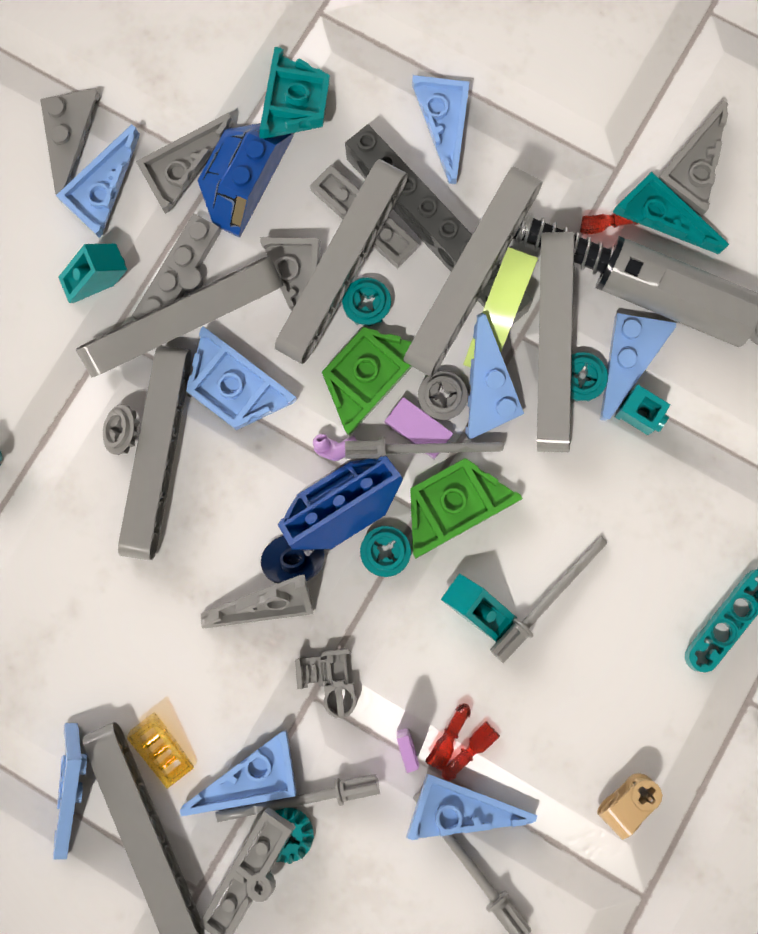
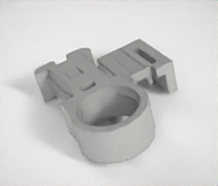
[295,649,357,718]

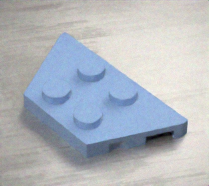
[186,326,297,430]

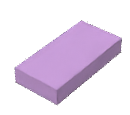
[385,397,453,460]
[396,728,419,773]

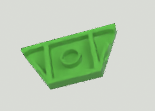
[322,327,412,436]
[410,458,523,559]

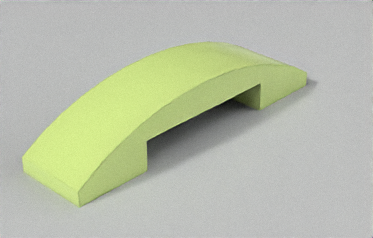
[463,246,538,368]

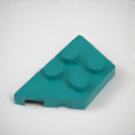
[259,47,330,139]

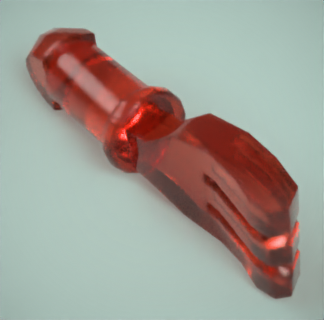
[580,213,639,234]
[425,703,471,770]
[442,721,500,781]

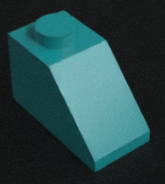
[58,244,127,303]
[441,573,517,642]

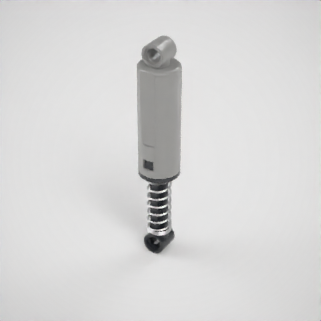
[513,211,758,347]

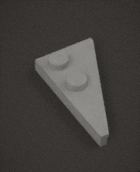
[40,88,100,195]
[659,101,728,216]
[136,113,234,214]
[260,237,321,311]
[201,575,313,628]

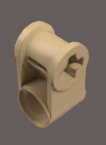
[597,773,662,839]

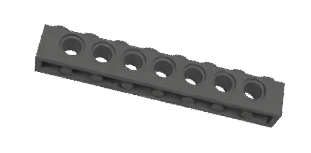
[345,124,533,325]

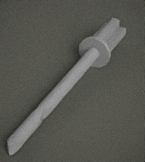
[345,436,504,459]
[490,536,607,663]
[215,774,380,822]
[413,792,531,934]

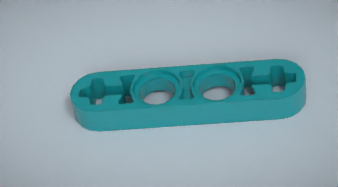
[685,569,758,673]

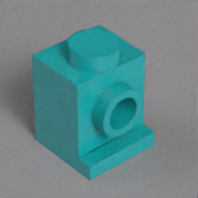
[615,385,671,435]

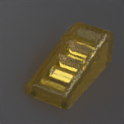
[127,712,194,789]

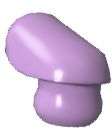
[313,434,357,461]

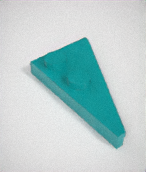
[612,172,729,254]

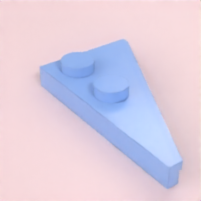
[412,75,470,184]
[56,124,140,238]
[465,313,524,439]
[600,313,677,421]
[53,723,87,860]
[180,730,297,816]
[406,774,538,840]

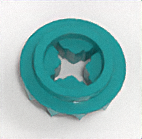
[342,278,391,327]
[571,352,608,402]
[360,526,411,577]
[275,807,314,864]

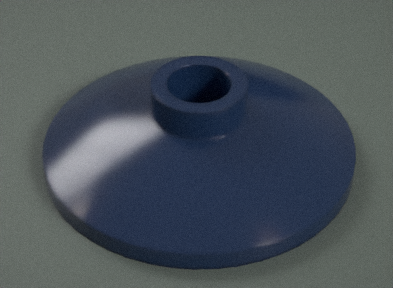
[261,535,325,584]

